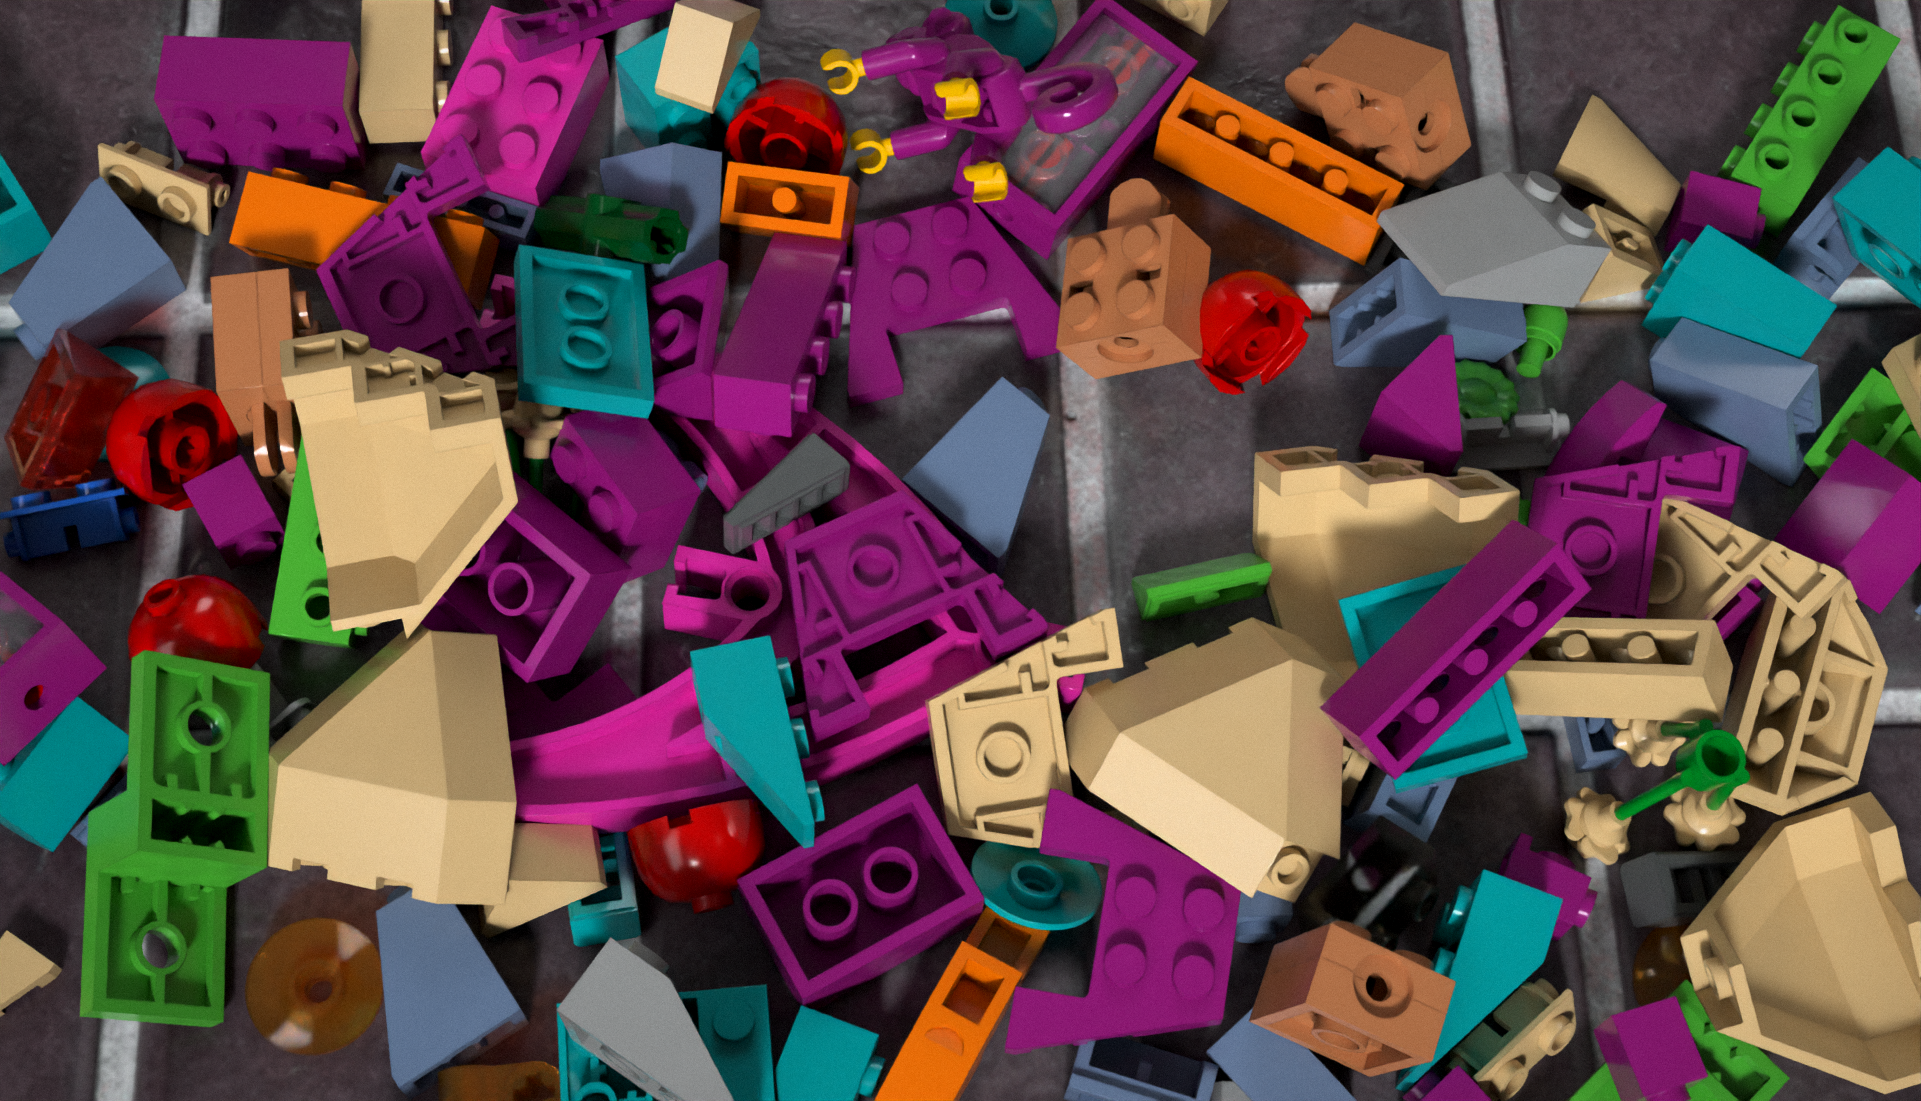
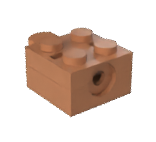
[1285,22,1471,190]
[1056,178,1211,379]
[210,268,324,477]
[1249,921,1456,1077]

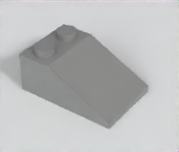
[1376,171,1612,308]
[556,937,734,1101]

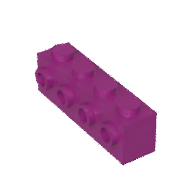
[713,232,856,437]
[1319,519,1592,780]

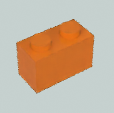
[720,161,859,247]

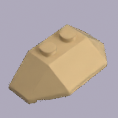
[1721,580,1888,816]

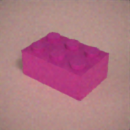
[421,5,610,207]

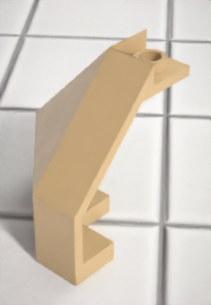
[279,329,518,639]
[1252,446,1520,682]
[1063,617,1345,903]
[267,623,517,905]
[1680,792,1921,1094]

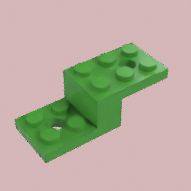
[80,650,270,1027]

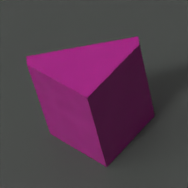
[646,260,730,421]
[1359,335,1463,477]
[1773,439,1921,614]

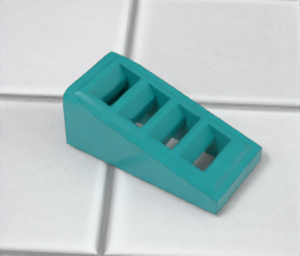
[568,832,641,947]

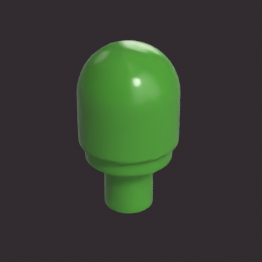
[1516,304,1568,378]

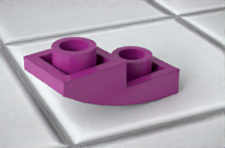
[1544,380,1667,477]

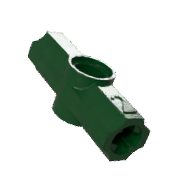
[533,193,689,265]

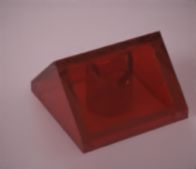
[4,328,139,490]

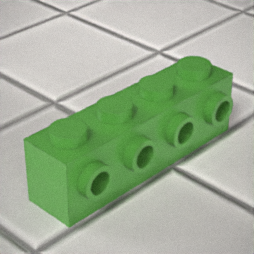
[1717,5,1901,237]
[268,436,370,650]

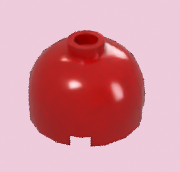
[724,77,848,175]
[1193,269,1312,395]
[106,378,238,511]
[128,574,268,669]
[627,799,765,914]

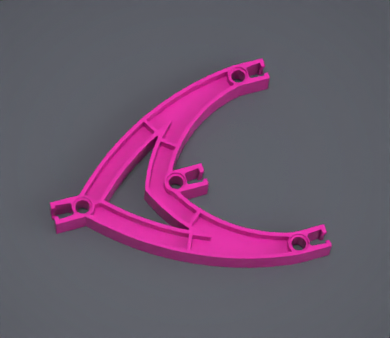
[480,274,1085,834]

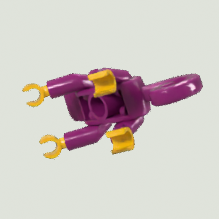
[820,7,1119,203]

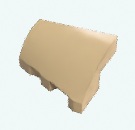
[1552,95,1681,237]

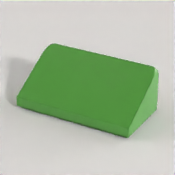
[1131,553,1272,622]

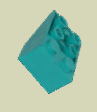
[1395,869,1563,1092]
[557,984,776,1101]

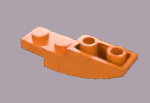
[874,906,1050,1101]

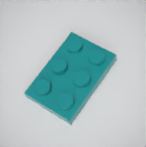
[514,244,655,419]
[1338,564,1528,794]

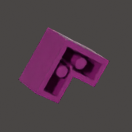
[550,410,701,583]

